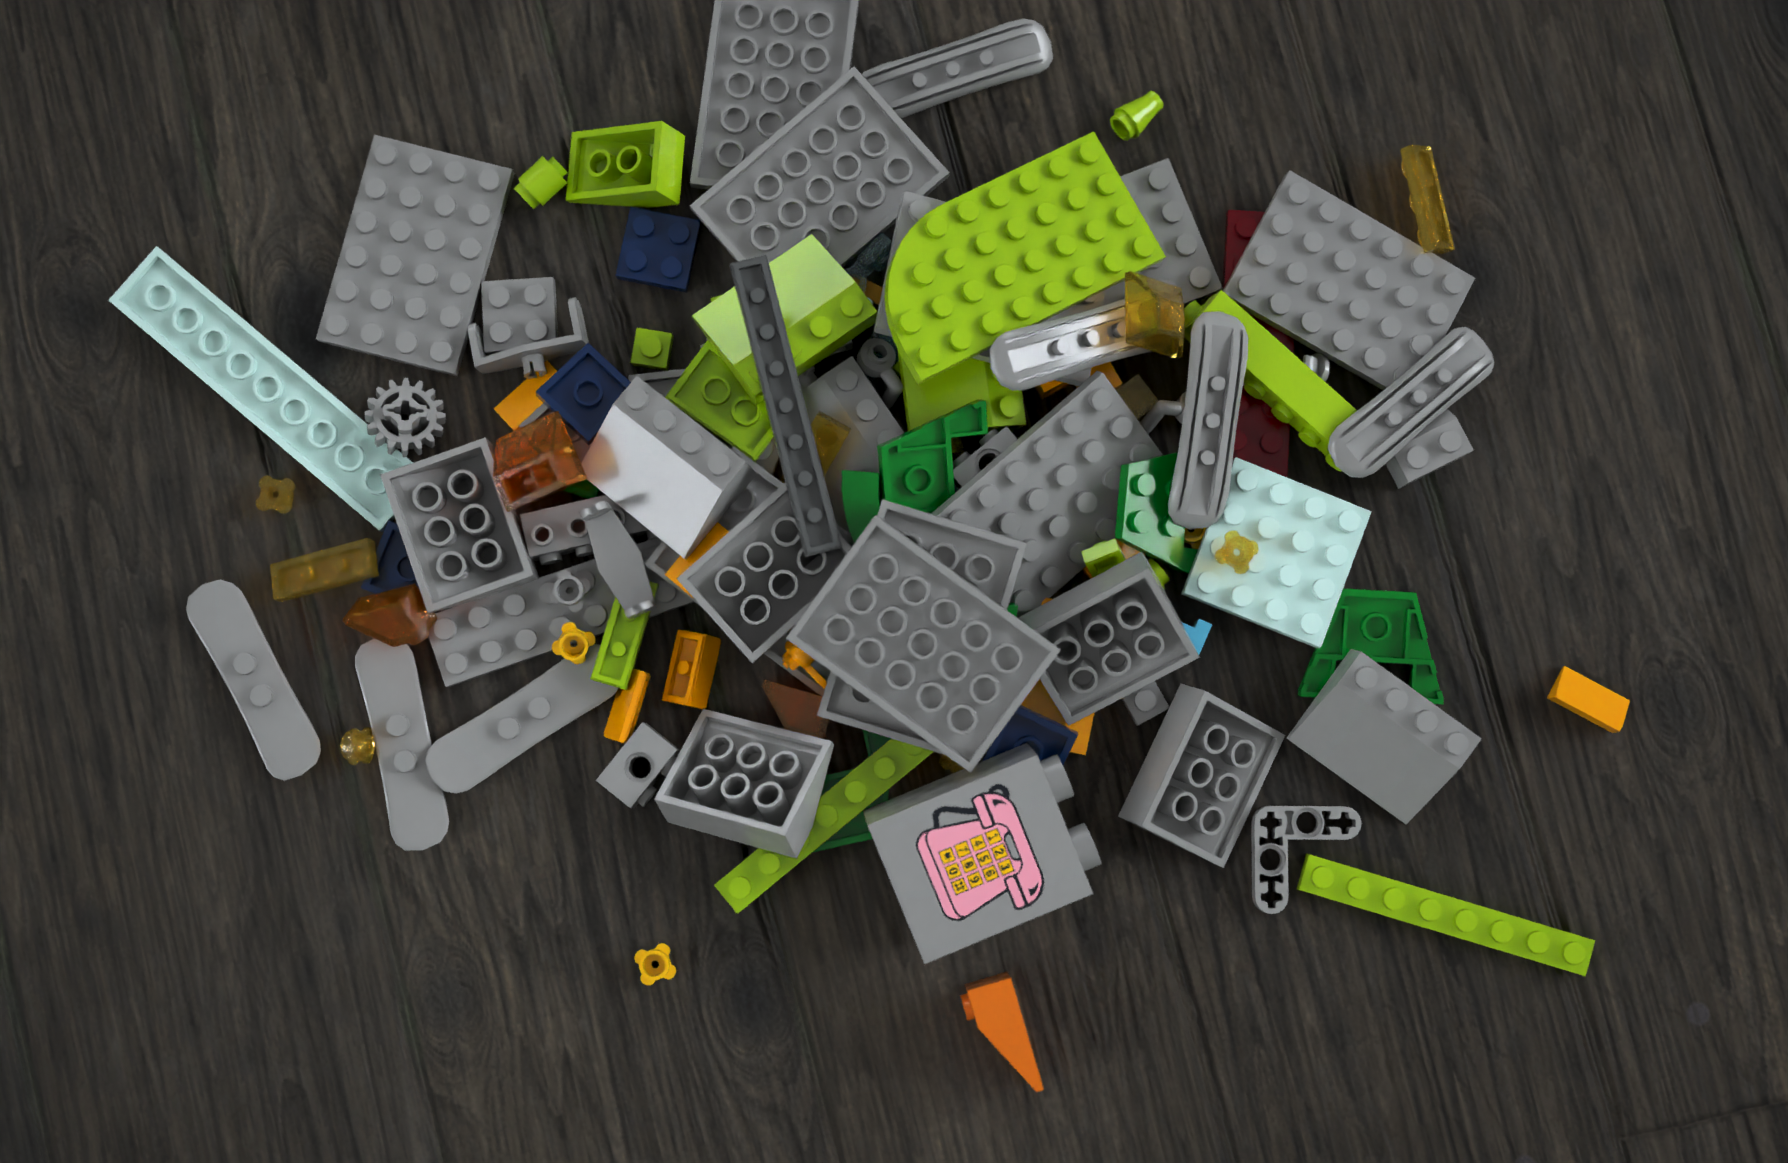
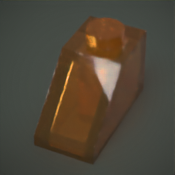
[342,584,437,647]
[762,679,831,739]

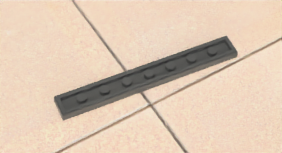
[729,255,842,557]

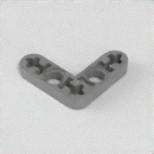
[1251,806,1362,914]

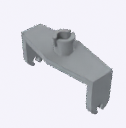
[468,297,589,379]
[579,501,657,619]

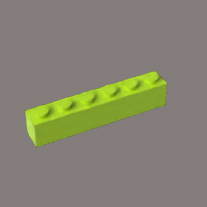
[1184,290,1357,471]

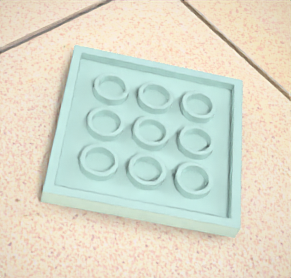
[1181,457,1372,648]

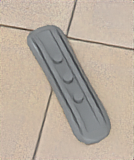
[862,19,1053,119]
[990,292,1172,390]
[1168,311,1248,529]
[1328,327,1494,478]
[186,579,321,781]
[355,637,449,851]
[425,644,619,793]

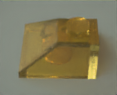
[1125,271,1185,359]

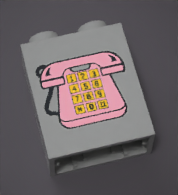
[863,743,1102,964]

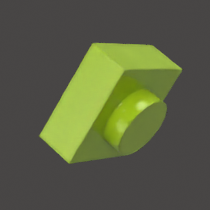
[631,328,674,371]
[1081,538,1126,577]

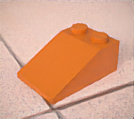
[960,972,1044,1092]

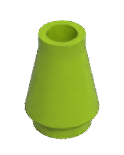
[1110,91,1163,141]

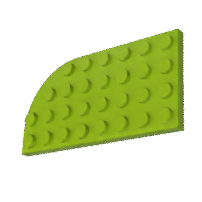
[885,131,1166,385]

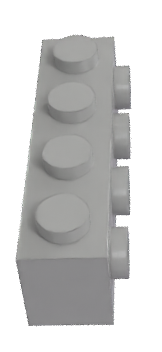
[520,495,658,565]

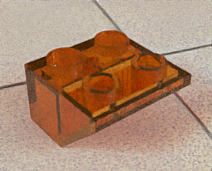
[492,411,588,512]

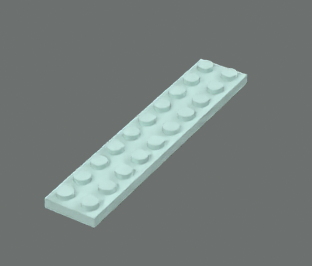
[109,246,413,532]

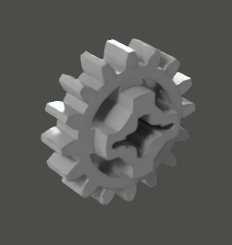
[365,378,446,457]

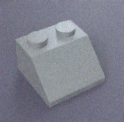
[1385,409,1474,489]

